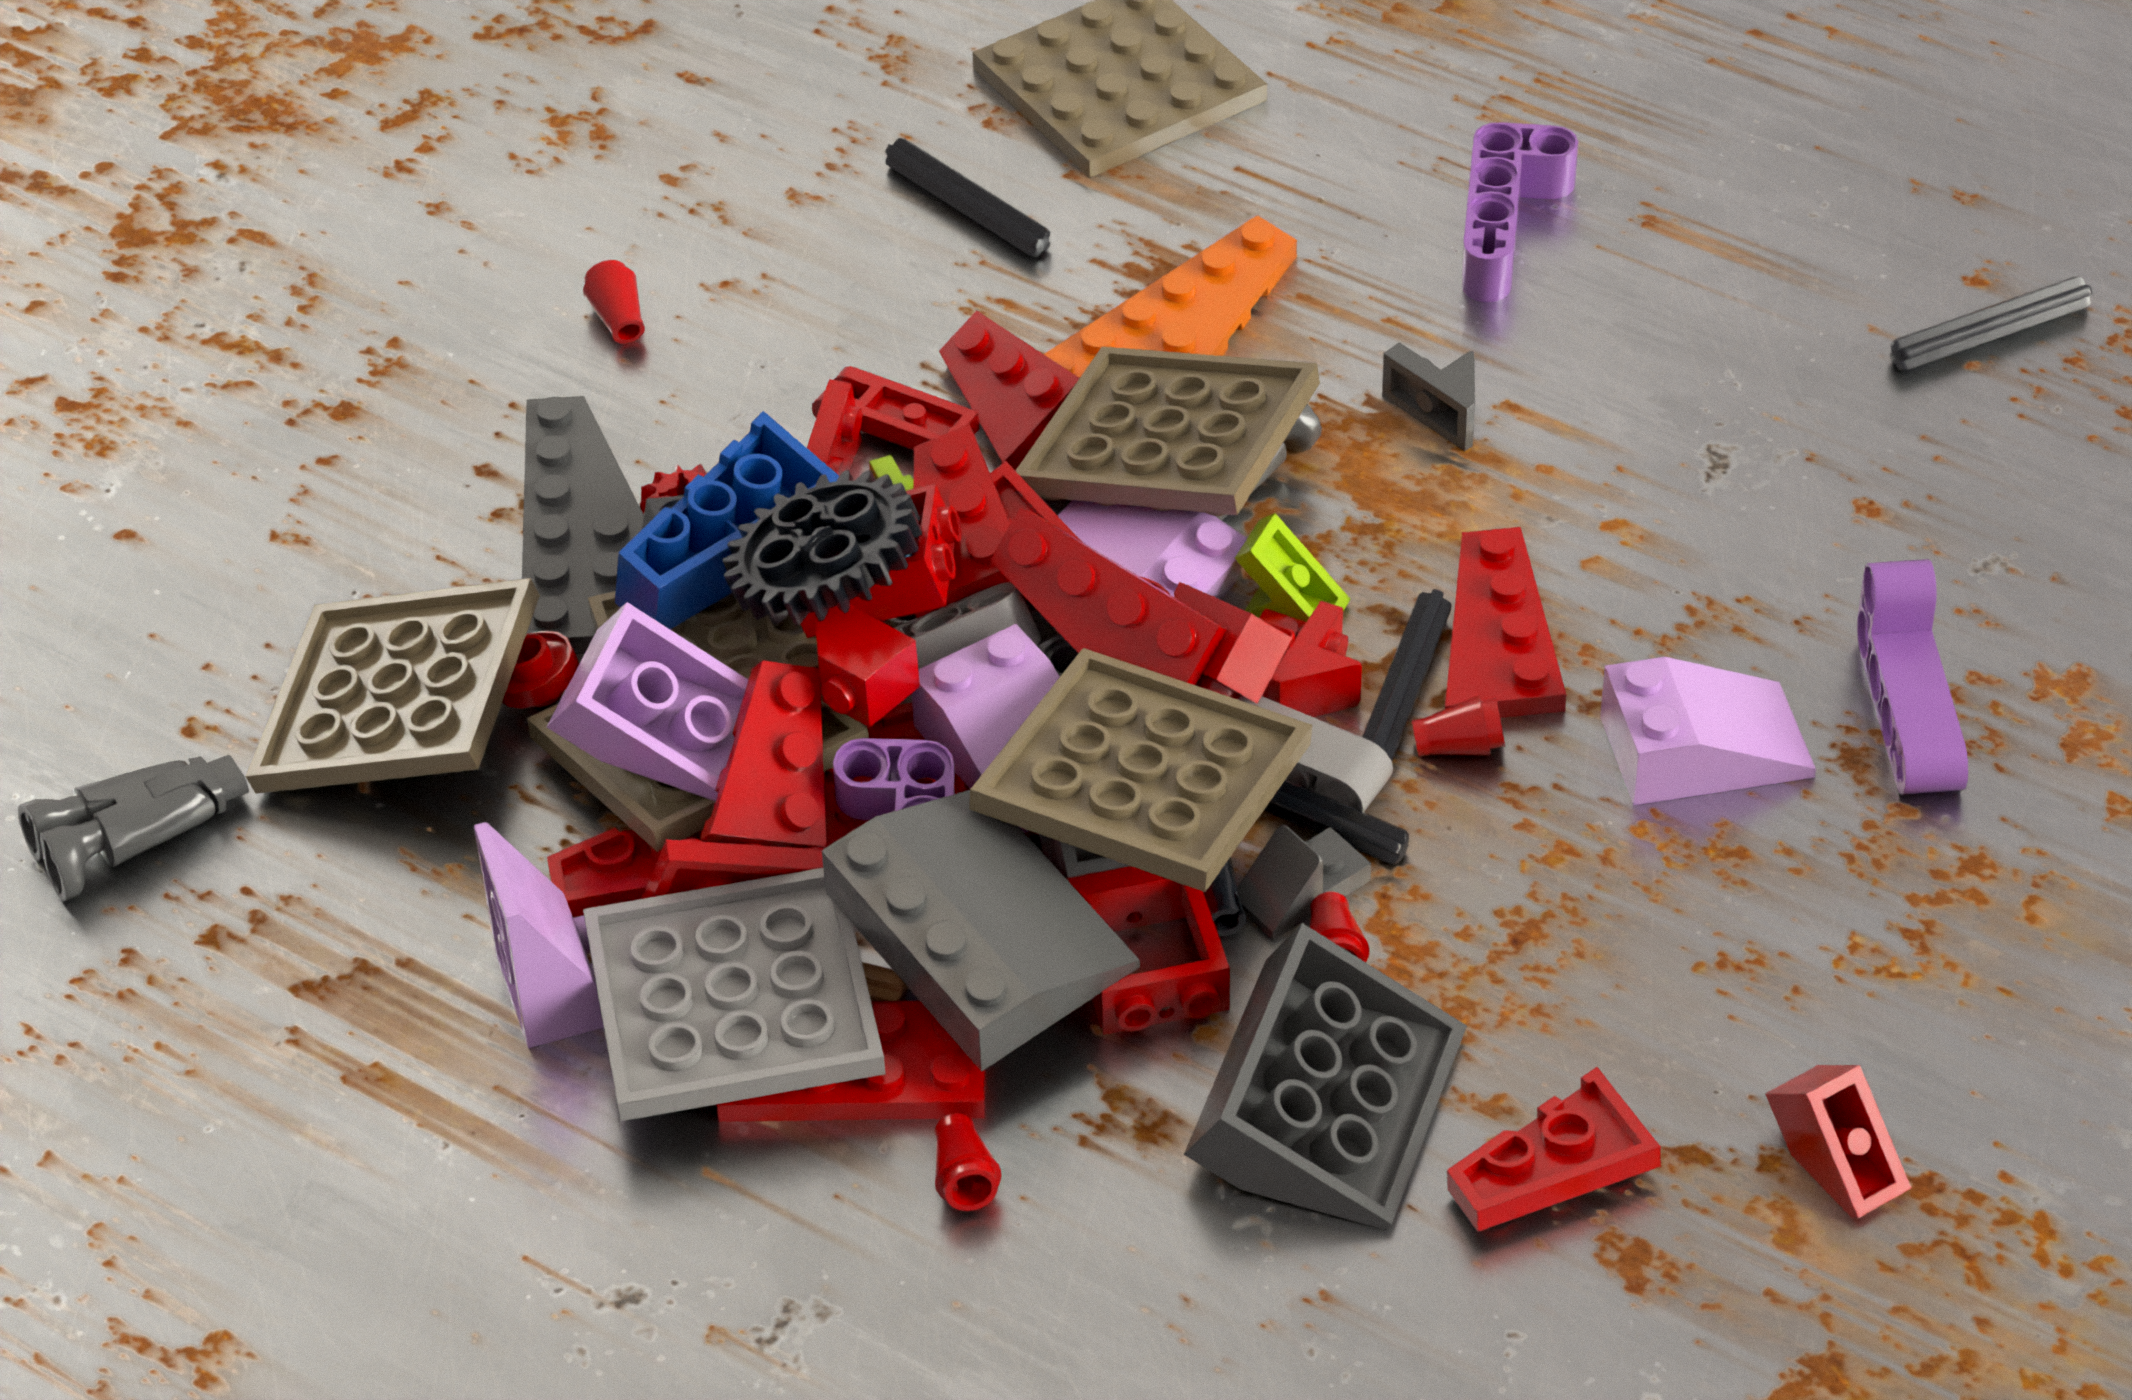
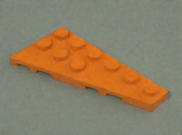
[1044,215,1297,378]

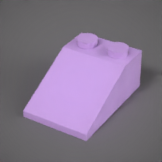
[1058,500,1247,600]
[547,602,748,801]
[912,624,1060,833]
[1600,657,1816,806]
[474,822,604,1049]

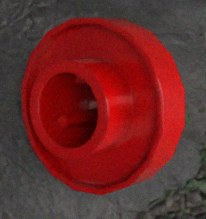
[502,630,579,709]

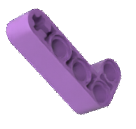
[1461,122,1578,302]
[1857,559,1968,795]
[833,738,955,820]

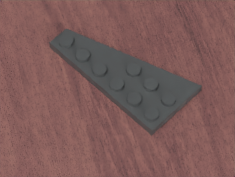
[522,396,644,654]

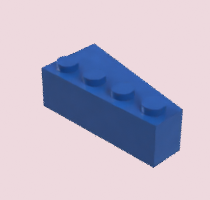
[615,411,839,629]

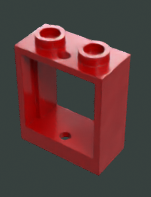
[800,484,962,638]
[1067,866,1230,1035]

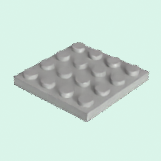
[583,868,885,1122]

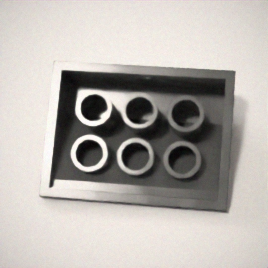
[822,790,1140,1072]
[1184,923,1467,1230]

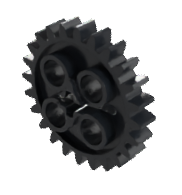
[723,470,922,625]

